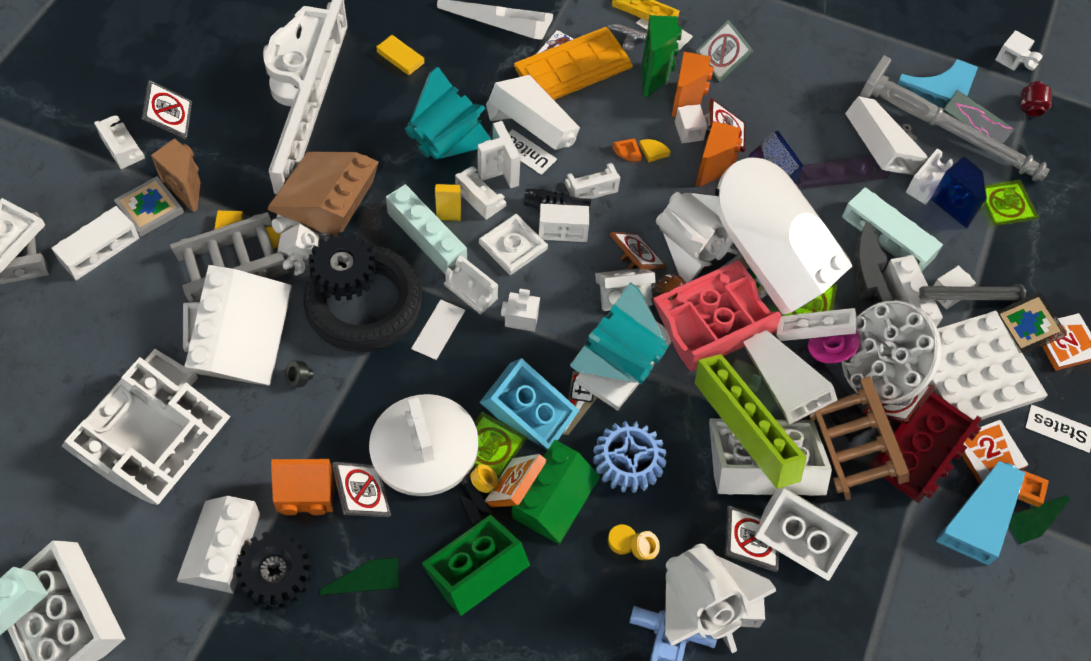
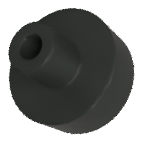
[285,361,314,387]

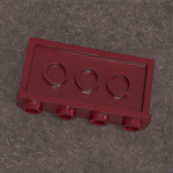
[869,389,982,503]

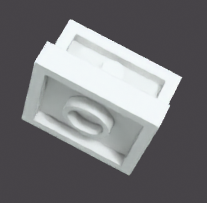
[478,121,520,188]
[595,268,656,311]

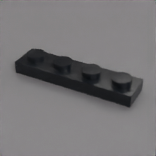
[796,348,872,443]

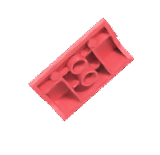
[653,260,781,372]

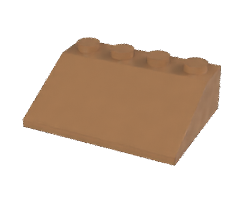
[268,152,378,238]

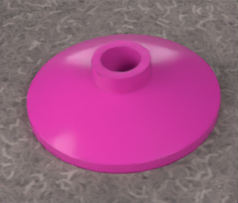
[808,330,860,363]

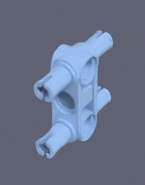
[629,606,717,661]

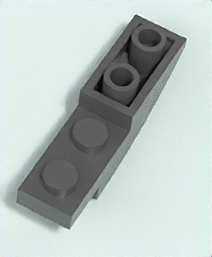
[853,223,895,306]

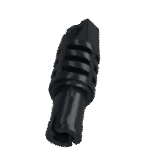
[524,189,591,212]

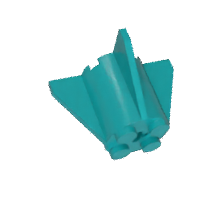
[404,67,492,160]
[570,282,669,385]

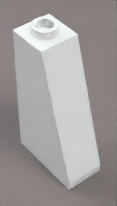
[489,75,580,150]
[845,96,929,175]
[743,330,837,425]

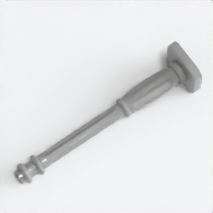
[859,55,1050,181]

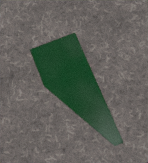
[1009,495,1070,544]
[320,558,399,595]

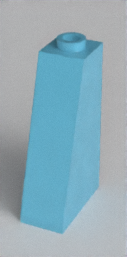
[936,461,1025,566]

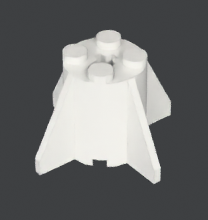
[656,192,740,283]
[665,544,776,653]

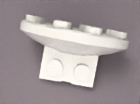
[842,301,941,404]
[369,394,479,496]

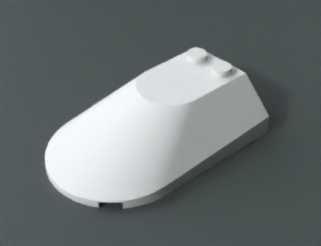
[717,158,852,315]

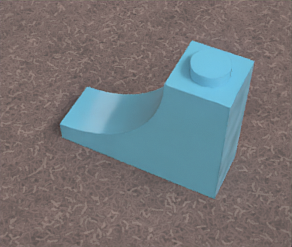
[897,59,978,118]

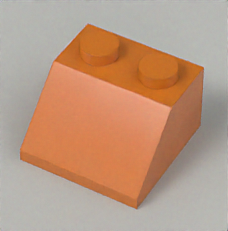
[671,52,714,117]
[695,121,743,187]
[271,459,335,515]

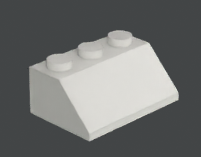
[754,487,858,581]
[177,496,260,594]

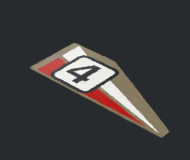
[563,371,597,435]

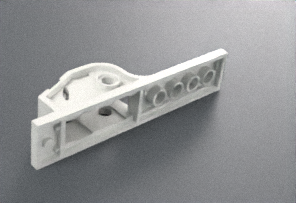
[263,0,347,194]

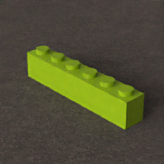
[694,354,807,489]

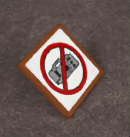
[609,232,667,269]

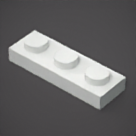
[777,308,857,341]

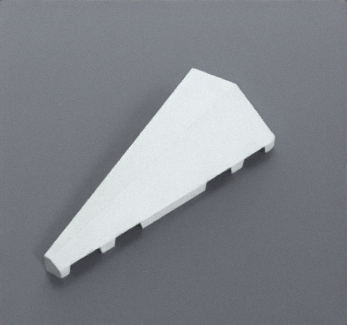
[437,0,553,40]

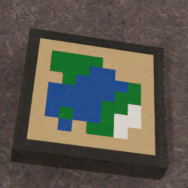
[997,292,1067,355]

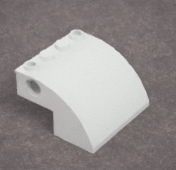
[62,357,230,505]

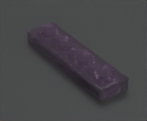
[793,156,890,190]

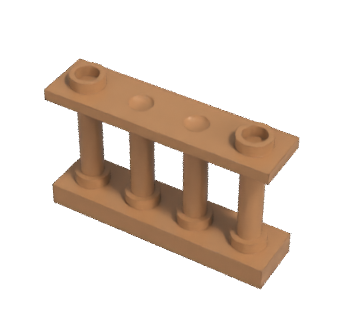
[809,376,909,500]

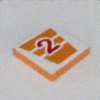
[1039,313,1091,371]
[962,420,1028,484]
[485,454,546,508]

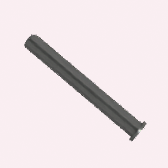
[919,284,1026,303]

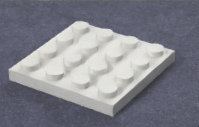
[929,311,1048,420]

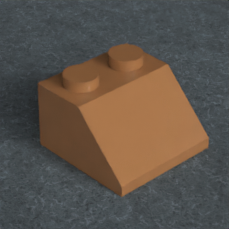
[151,138,201,212]

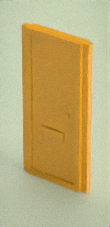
[514,27,633,100]

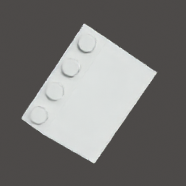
[184,265,292,386]
[709,418,832,496]
[7,540,125,661]

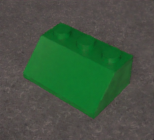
[642,15,682,97]
[512,440,600,545]
[422,515,530,616]

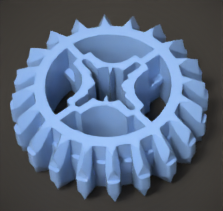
[593,421,666,494]

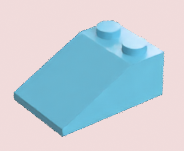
[479,358,579,451]

